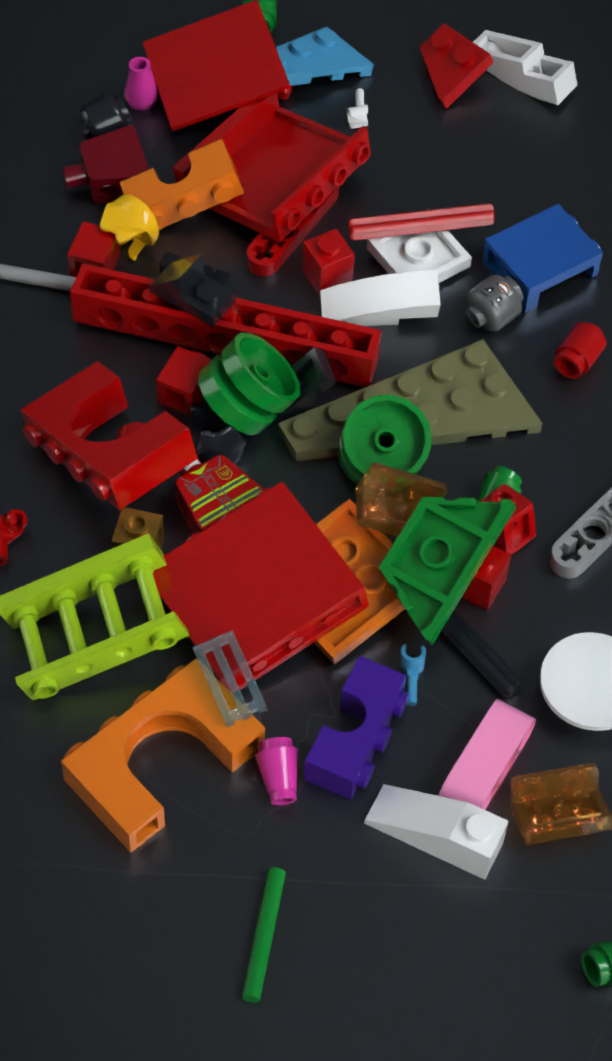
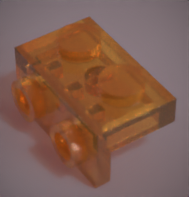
[356,463,447,537]
[511,763,612,845]

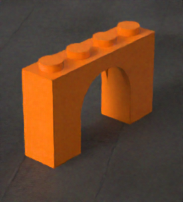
[61,658,265,853]

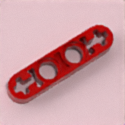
[247,187,339,277]

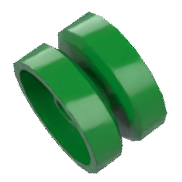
[198,332,300,435]
[337,394,432,493]

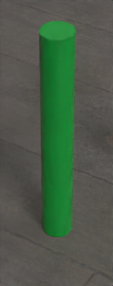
[242,867,286,1003]

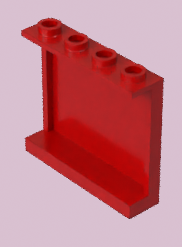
[173,93,371,242]
[153,481,369,695]

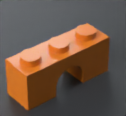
[120,139,244,230]

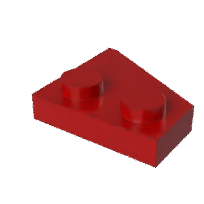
[420,23,494,109]

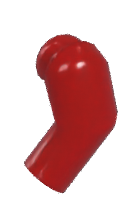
[0,509,28,567]

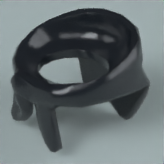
[190,406,247,464]

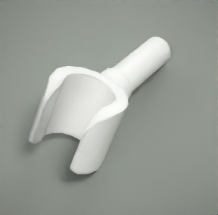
[346,88,368,129]

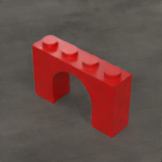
[20,361,198,510]

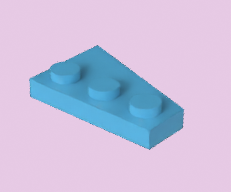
[276,27,374,86]

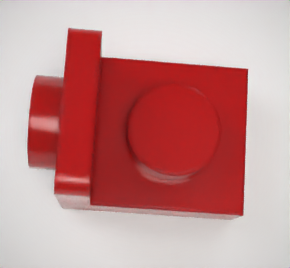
[479,484,536,555]

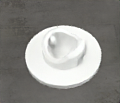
[540,632,612,731]

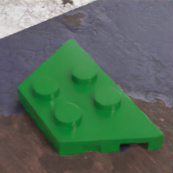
[379,497,517,645]

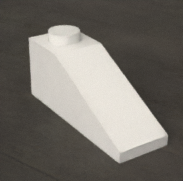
[364,784,509,880]

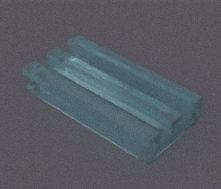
[193,630,267,728]

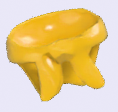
[99,194,159,261]

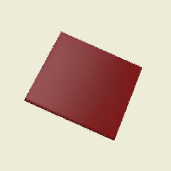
[143,0,291,132]

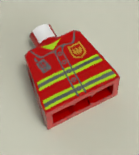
[174,455,264,534]

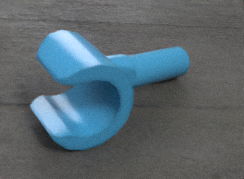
[399,644,426,706]

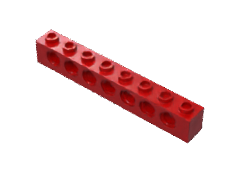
[70,263,382,387]

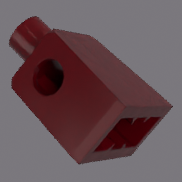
[62,125,149,205]

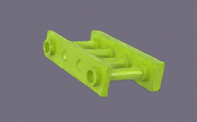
[0,533,189,701]

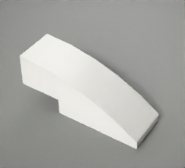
[473,30,577,105]
[320,269,441,326]

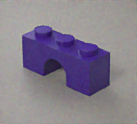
[304,656,410,801]

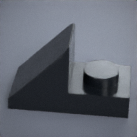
[149,254,236,327]
[272,347,337,425]

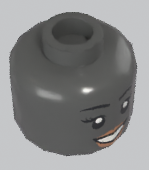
[466,275,524,331]

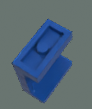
[482,203,603,313]

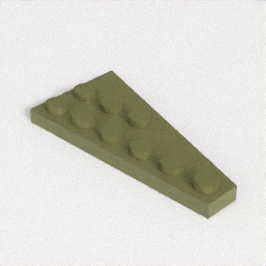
[278,340,542,461]

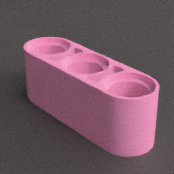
[438,699,536,810]

